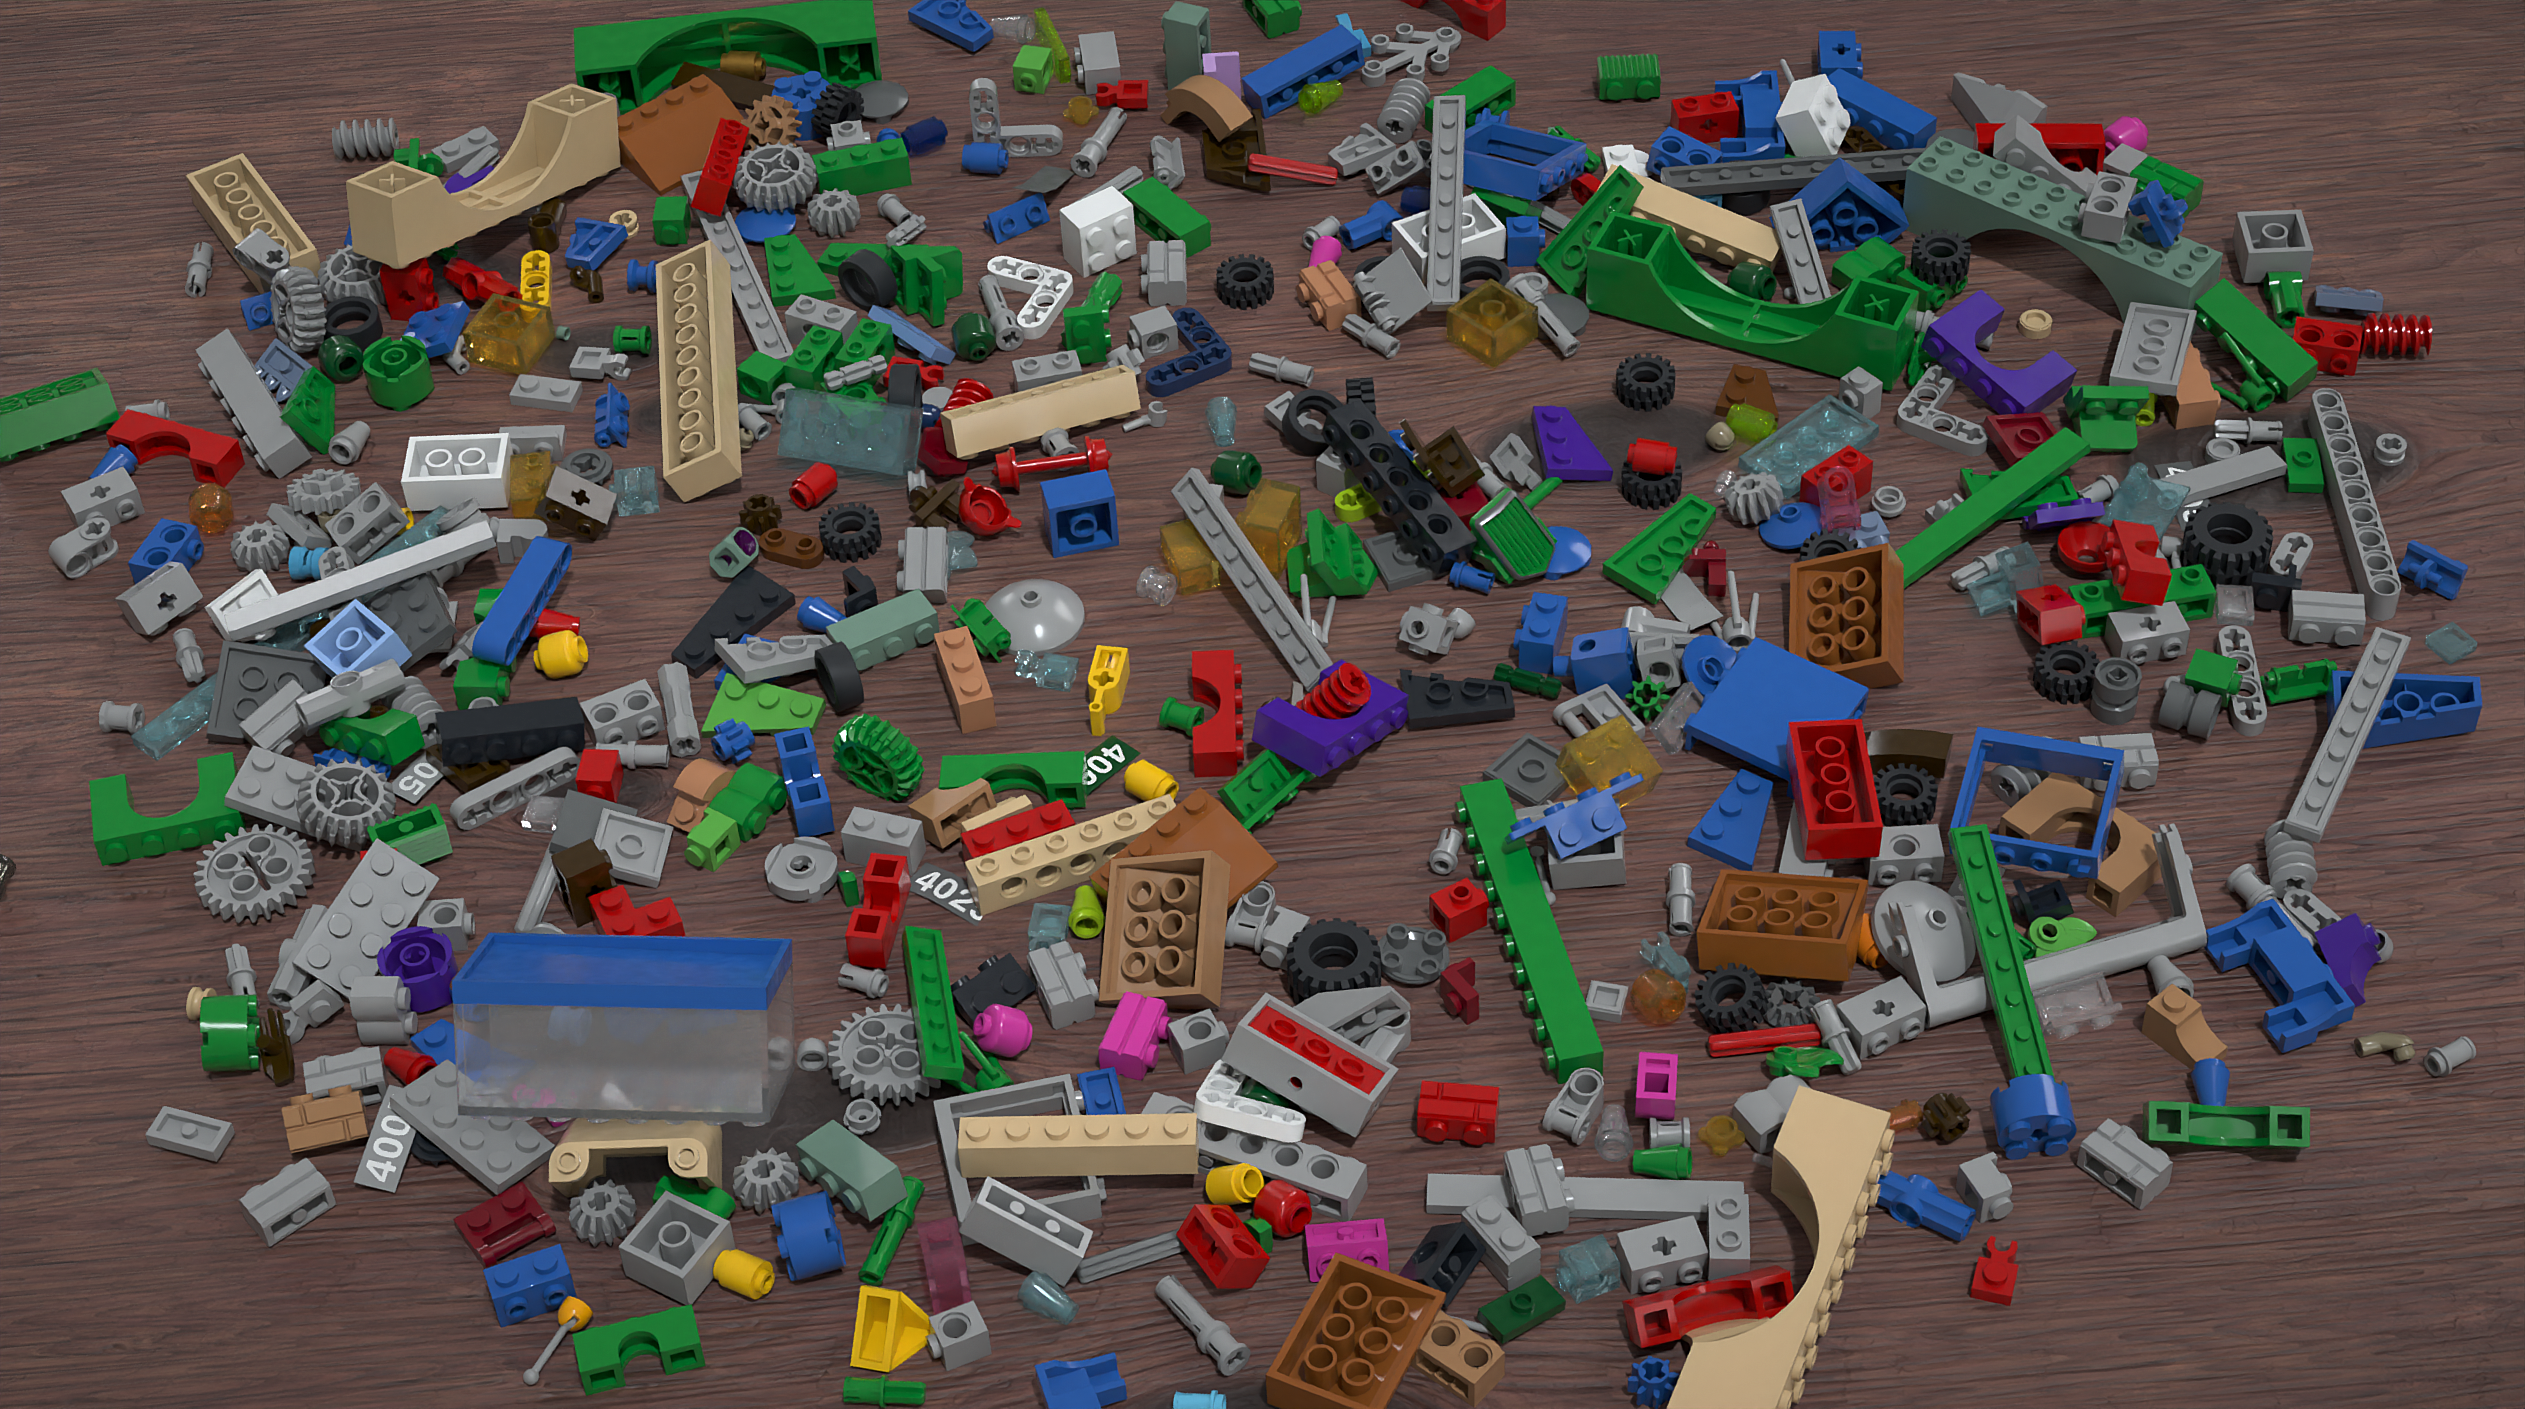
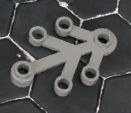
[1362,23,1461,87]

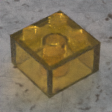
[1446,279,1538,368]
[462,293,556,375]
[1235,478,1302,580]
[1555,714,1663,808]

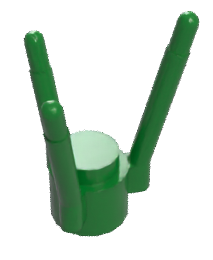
[2211,332,2275,412]
[943,1031,1015,1094]

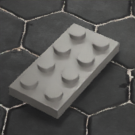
[2109,302,2197,396]
[224,745,373,852]
[292,838,440,999]
[389,1059,555,1195]

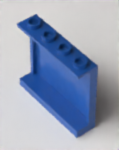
[1683,637,1869,799]

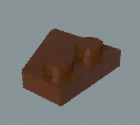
[1715,364,1779,428]

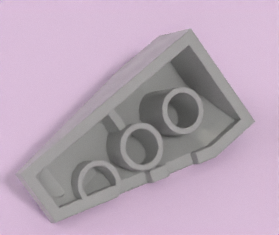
[1951,72,2048,131]

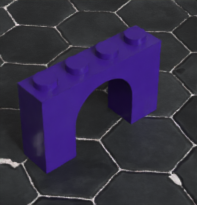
[1921,290,2077,415]
[1252,660,1409,777]

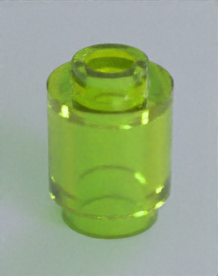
[1726,403,1778,445]

